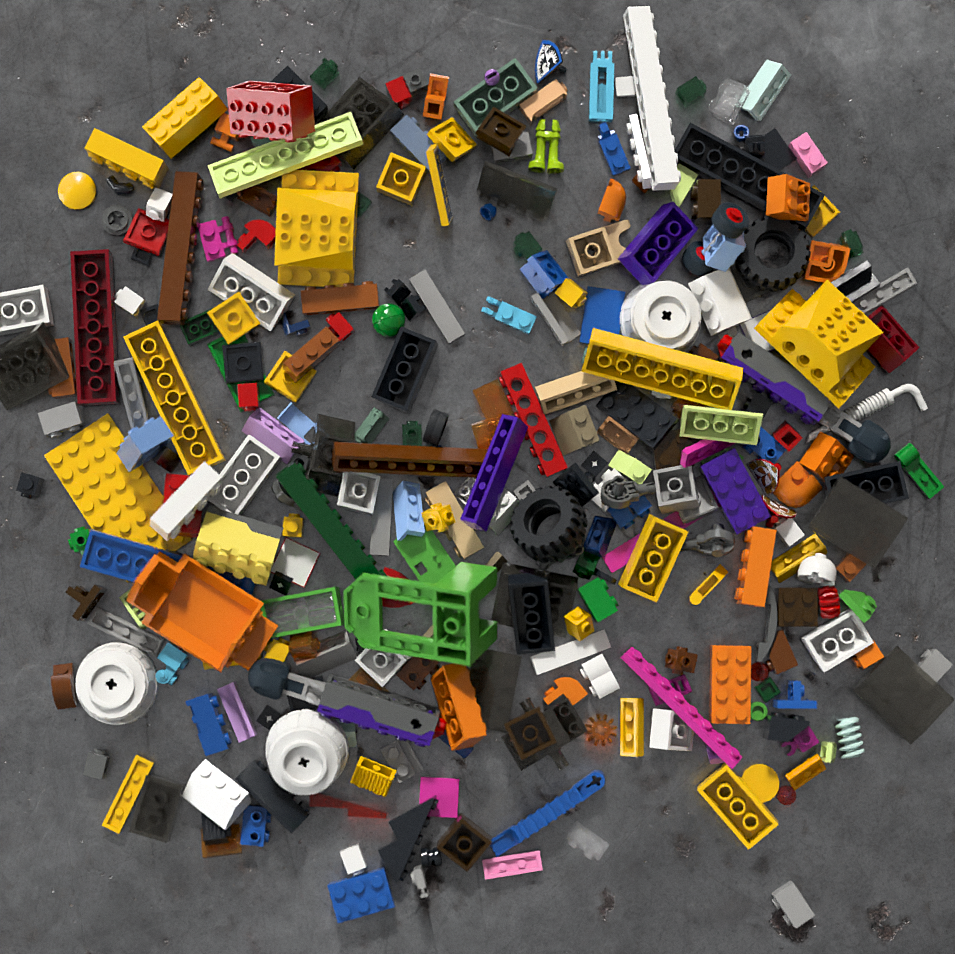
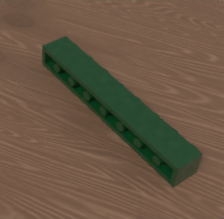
[275,461,388,580]

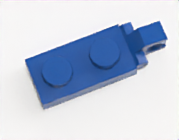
[598,122,631,176]

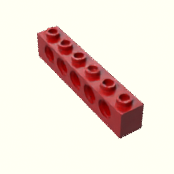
[499,363,568,478]

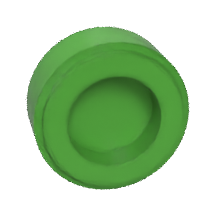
[750,702,768,721]

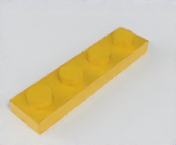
[102,755,154,834]

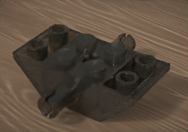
[291,414,355,497]
[501,697,588,771]

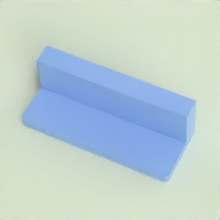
[393,481,425,541]

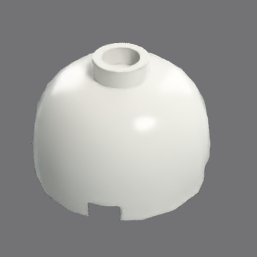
[797,553,837,587]

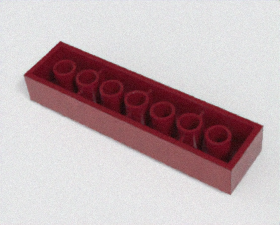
[70,249,120,406]

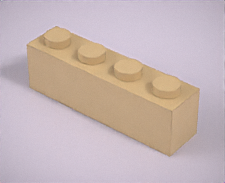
[535,371,617,414]
[424,481,484,560]

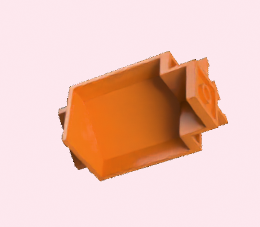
[126,552,278,673]

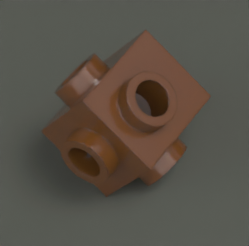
[665,646,698,675]

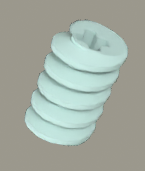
[835,717,865,759]

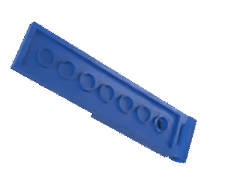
[80,529,255,595]

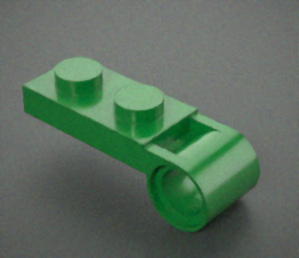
[894,443,944,499]

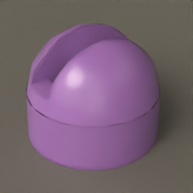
[484,69,500,86]

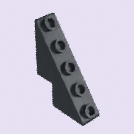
[378,795,439,883]

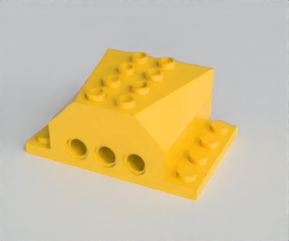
[274,170,359,287]
[754,280,884,409]

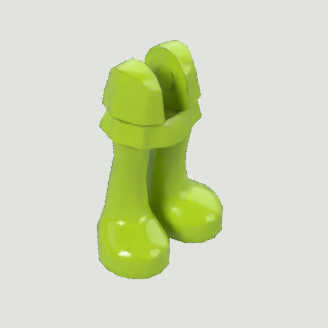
[528,119,564,174]

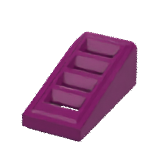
[648,674,692,706]

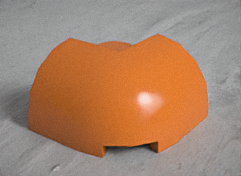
[597,178,627,223]
[804,240,850,283]
[772,461,823,508]

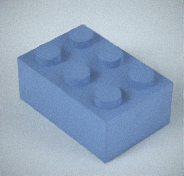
[116,416,174,472]

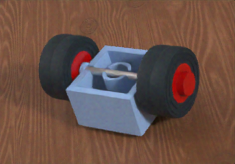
[682,202,749,277]

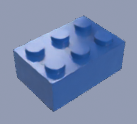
[327,867,395,923]

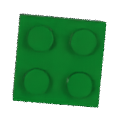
[577,577,619,623]

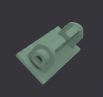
[352,407,390,444]

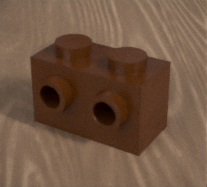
[396,656,440,691]

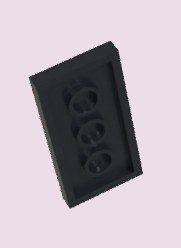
[596,381,679,450]

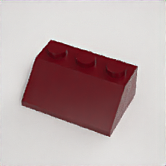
[868,305,919,374]

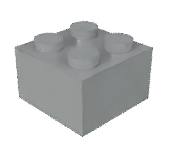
[653,465,700,514]

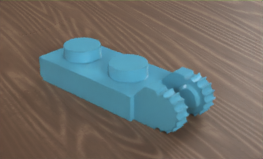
[481,297,537,334]

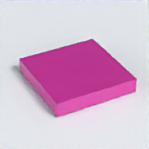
[419,776,459,818]

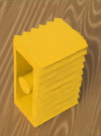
[350,756,397,797]

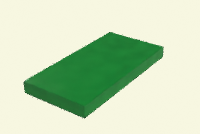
[207,334,275,412]

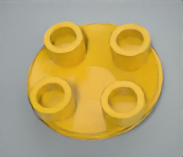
[58,172,96,209]

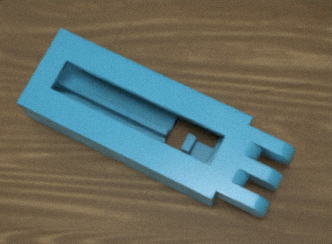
[589,51,614,122]

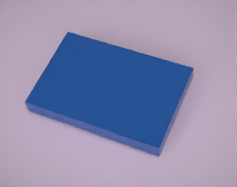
[579,286,625,344]

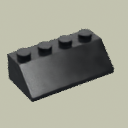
[371,327,438,414]
[824,461,909,516]
[508,573,555,655]
[235,760,311,834]

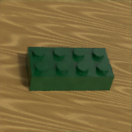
[180,307,220,346]

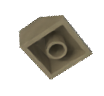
[549,405,600,456]

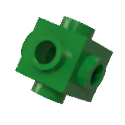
[68,526,91,556]

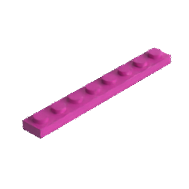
[621,647,742,769]

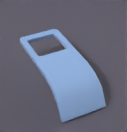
[277,403,329,451]

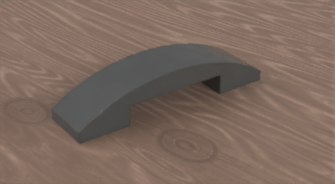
[754,584,777,662]

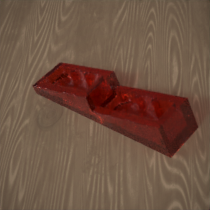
[309,792,387,819]

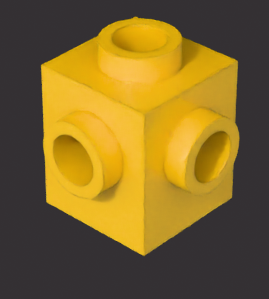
[421,503,456,532]

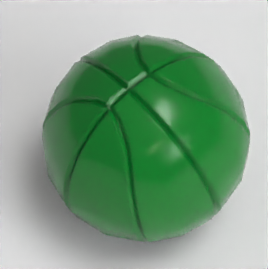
[372,303,406,337]

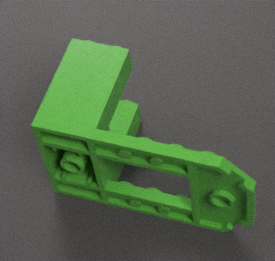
[343,562,497,666]

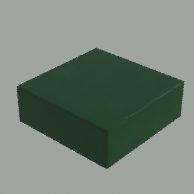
[754,676,781,703]

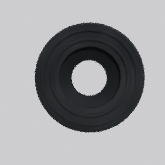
[423,409,449,446]

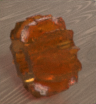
[584,713,617,746]

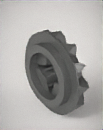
[102,205,133,236]

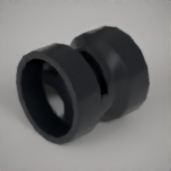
[421,847,442,868]

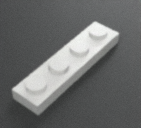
[626,114,651,189]

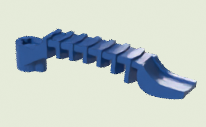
[490,770,606,857]

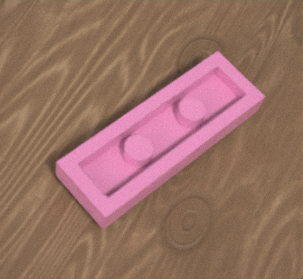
[482,850,543,880]

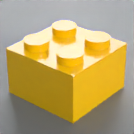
[376,153,427,206]

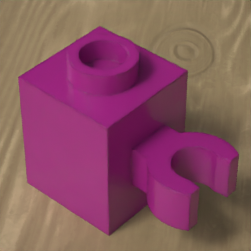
[781,726,819,756]

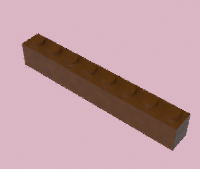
[157,171,204,325]
[332,442,487,478]

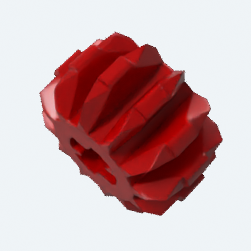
[817,586,840,619]

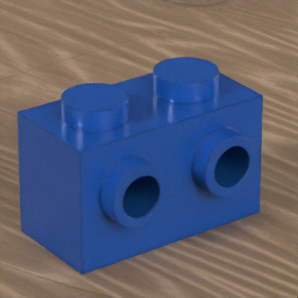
[742,427,787,464]
[240,804,272,847]

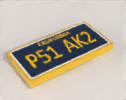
[426,144,453,226]

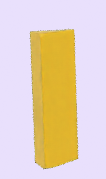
[770,534,827,583]
[620,698,644,757]

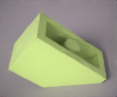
[669,163,698,207]
[608,450,652,484]

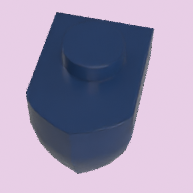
[282,313,311,336]

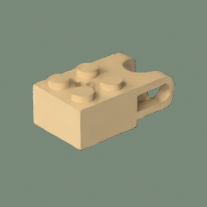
[566,219,631,277]

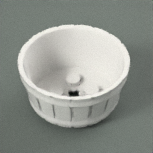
[620,279,702,352]
[75,642,159,725]
[265,709,349,795]

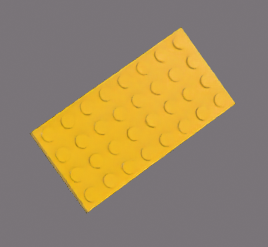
[44,413,193,583]

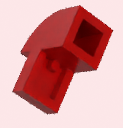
[237,220,276,253]

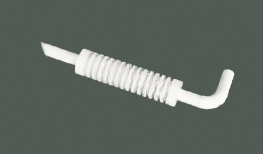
[806,384,928,443]

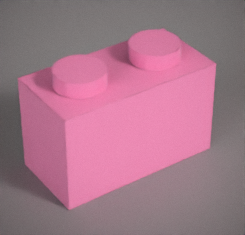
[788,132,827,178]

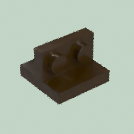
[475,107,526,157]
[65,584,107,621]

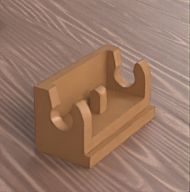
[597,416,639,454]

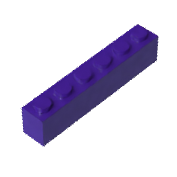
[460,414,528,532]

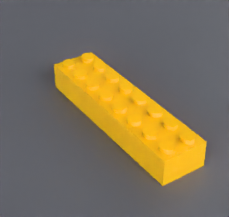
[123,321,226,476]
[581,328,743,410]

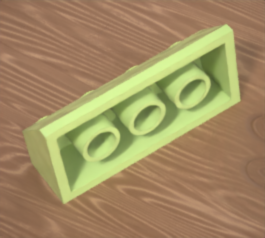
[680,405,763,445]

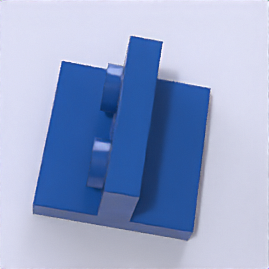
[520,250,568,299]
[772,680,817,709]

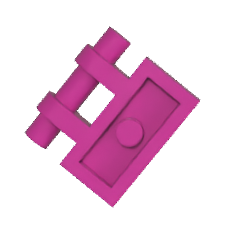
[198,216,238,262]

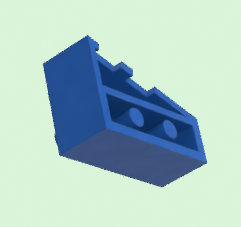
[185,693,232,756]

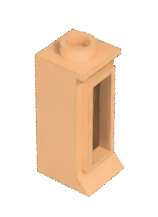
[519,79,568,125]

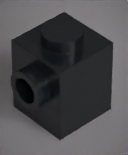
[743,391,773,421]
[16,472,44,499]

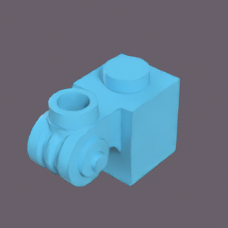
[155,642,189,686]

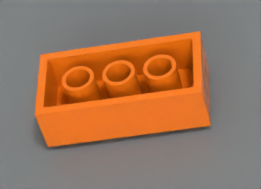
[734,526,777,608]
[709,645,751,724]
[430,663,486,751]

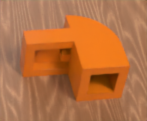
[423,74,449,120]
[543,677,588,706]

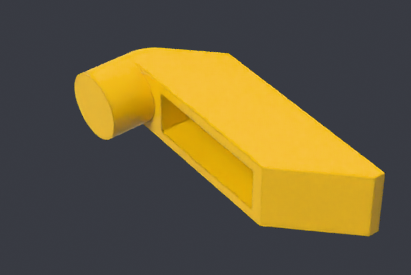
[689,564,728,605]

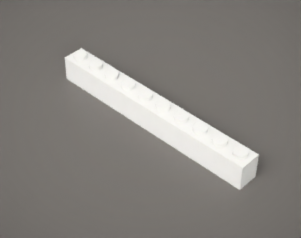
[623,6,681,191]

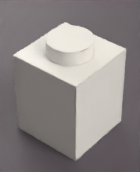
[146,187,172,222]
[114,286,147,317]
[774,517,804,547]
[340,844,367,876]

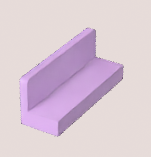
[242,408,304,464]
[217,681,257,743]

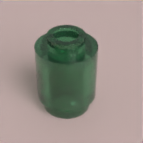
[839,229,864,259]

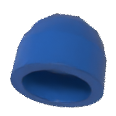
[734,125,749,142]
[480,203,497,220]

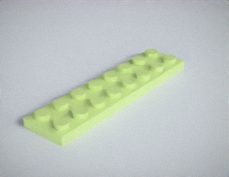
[208,112,363,198]

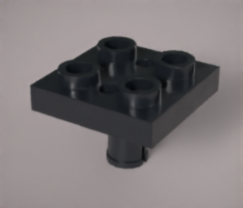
[553,463,599,507]

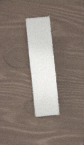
[530,629,611,675]

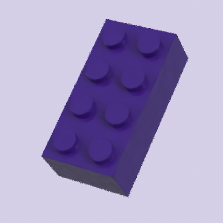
[618,202,698,285]
[699,448,771,534]

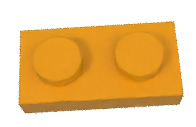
[785,754,826,791]

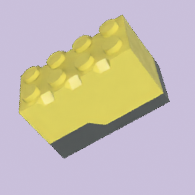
[193,506,283,586]

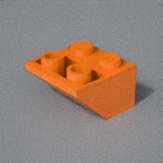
[766,174,811,221]
[799,431,854,483]

